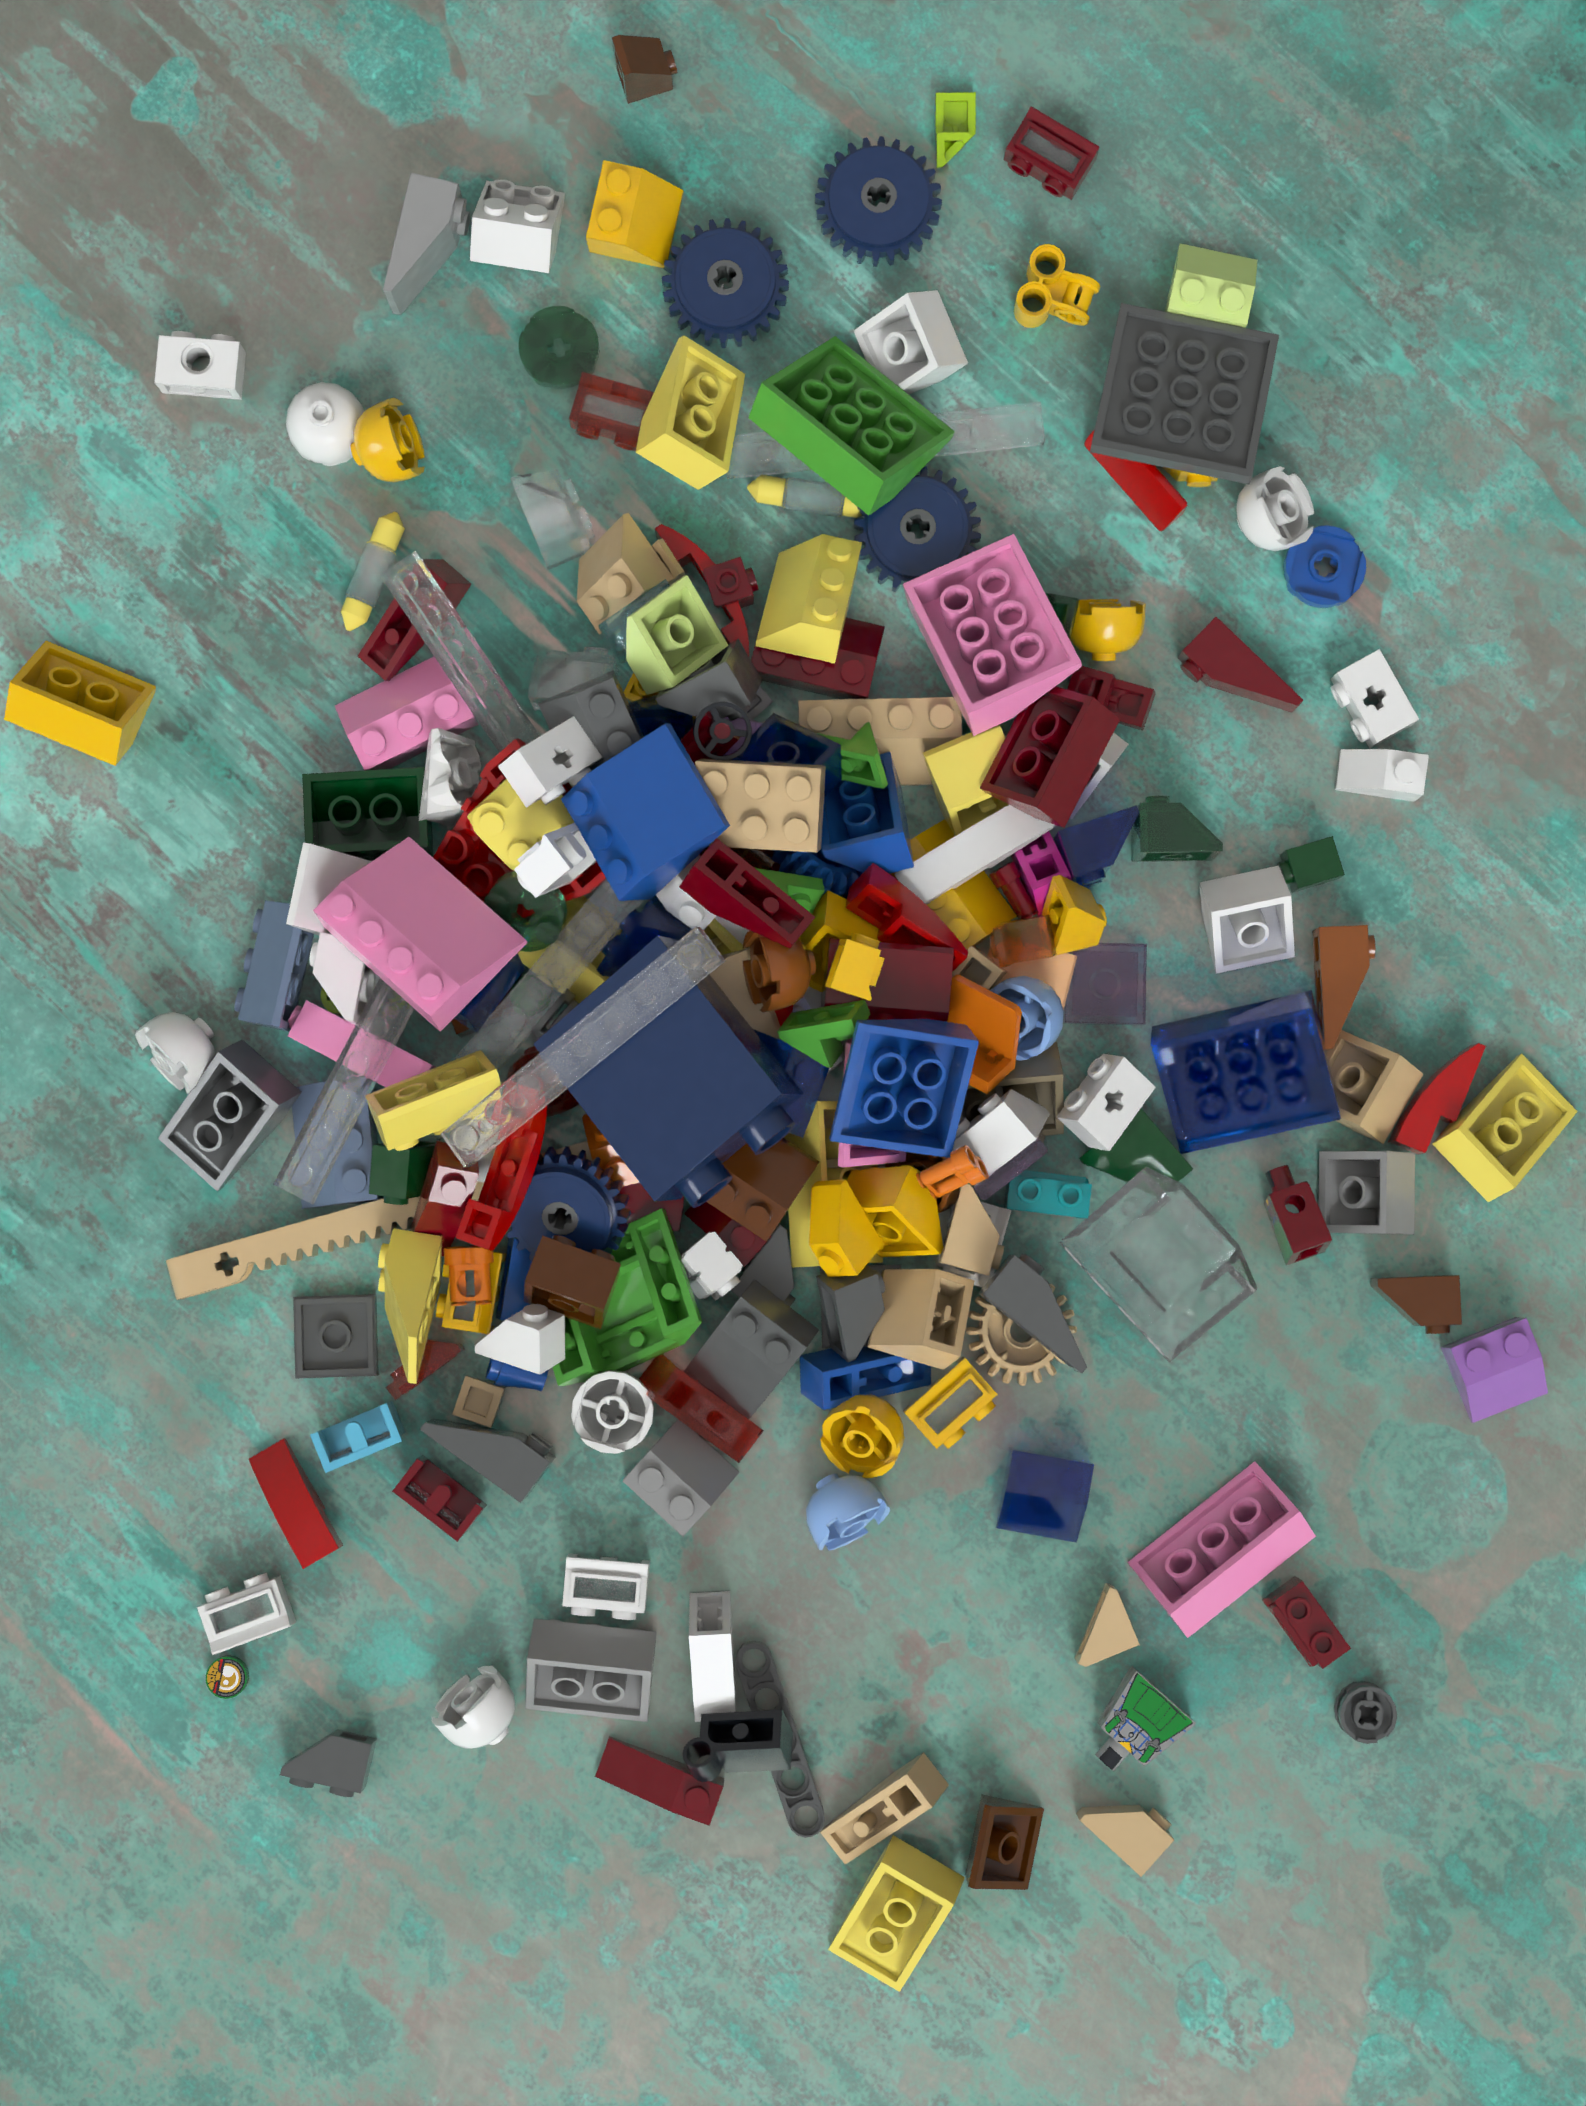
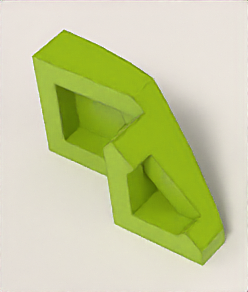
[935,92,976,168]

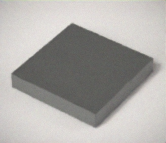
[293,1294,379,1379]

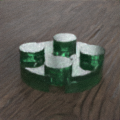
[519,306,600,389]
[484,871,567,952]

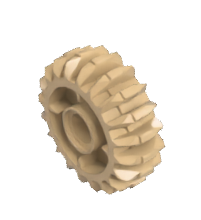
[966,1284,1077,1386]

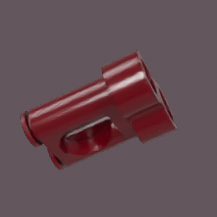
[989,861,1039,922]

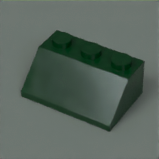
[302,767,433,860]

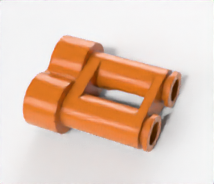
[916,1145,989,1199]
[444,1246,494,1306]

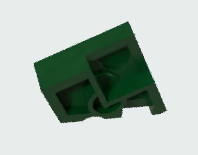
[1079,1108,1193,1196]

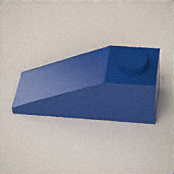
[800,1346,931,1410]

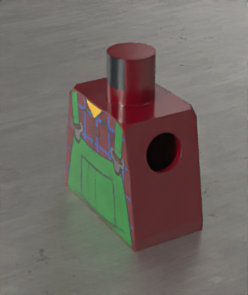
[1264,1165,1332,1266]

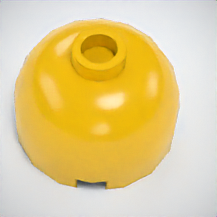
[351,397,425,482]
[1065,599,1146,661]
[820,1395,905,1478]

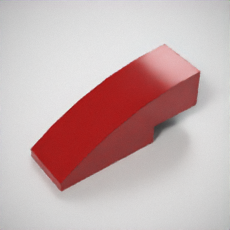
[845,863,968,972]
[1388,1043,1486,1154]
[249,1438,343,1569]

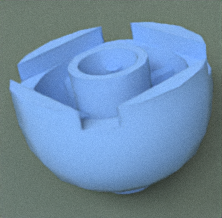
[990,976,1064,1061]
[806,1473,890,1551]

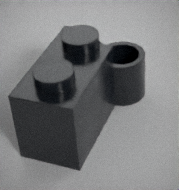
[682,1710,793,1782]

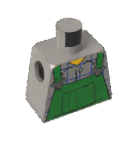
[1095,1666,1196,1771]

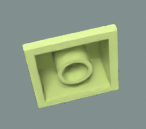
[1165,243,1258,328]
[626,575,729,695]

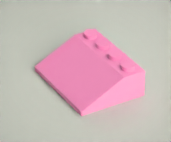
[903,534,1082,736]
[313,837,527,1032]

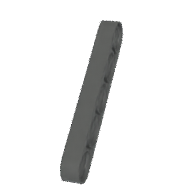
[735,1640,825,1838]

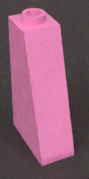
[288,1000,436,1087]

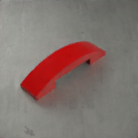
[655,524,750,658]
[455,1080,547,1251]

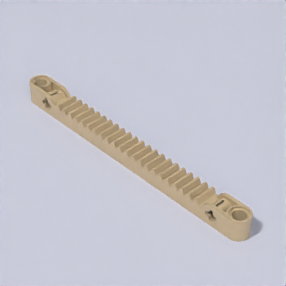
[166,1141,592,1300]

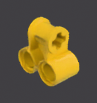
[1013,244,1101,328]

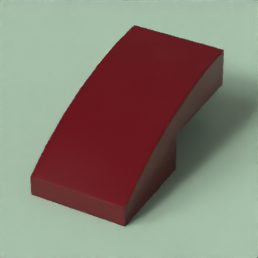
[1067,666,1156,731]

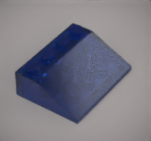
[1150,990,1341,1154]

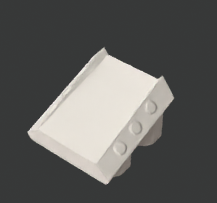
[419,728,481,829]

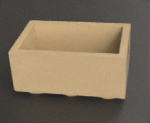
[695,759,826,853]

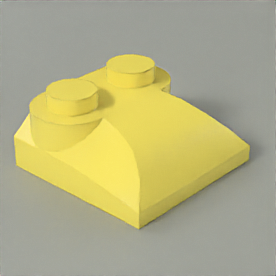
[467,779,574,871]

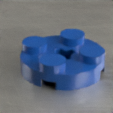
[1283,525,1366,608]

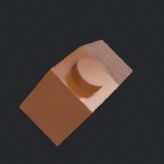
[1312,925,1376,1051]

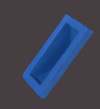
[495,1238,532,1320]

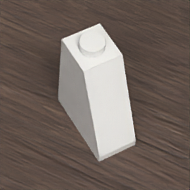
[689,1591,736,1722]

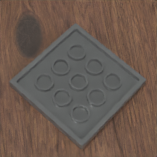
[1090,303,1279,485]

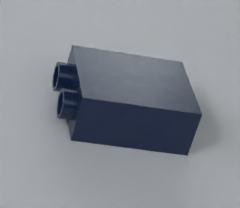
[533,936,804,1208]

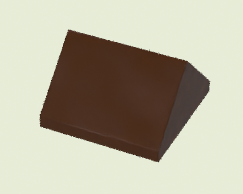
[965,1794,1044,1890]

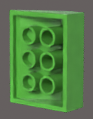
[748,336,955,516]

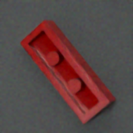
[1084,430,1188,531]

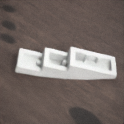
[894,805,1057,905]

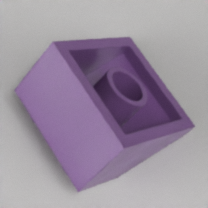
[1441,1317,1548,1423]

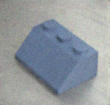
[234,900,314,1032]
[292,1077,384,1209]

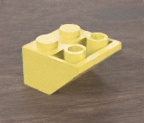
[923,724,1009,836]

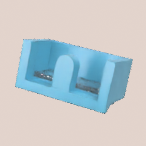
[310,1401,406,1473]

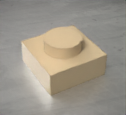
[452,1375,505,1428]

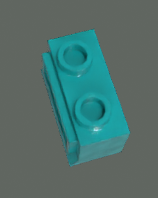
[1004,1169,1092,1219]

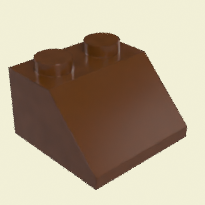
[707,1138,819,1242]
[524,1235,621,1329]

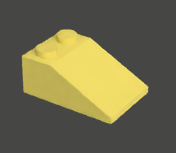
[636,335,745,490]
[1432,1054,1578,1202]
[378,1228,442,1384]
[828,1835,965,1992]

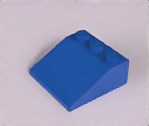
[561,724,730,901]
[829,1019,979,1158]

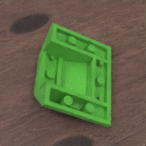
[552,1208,702,1386]

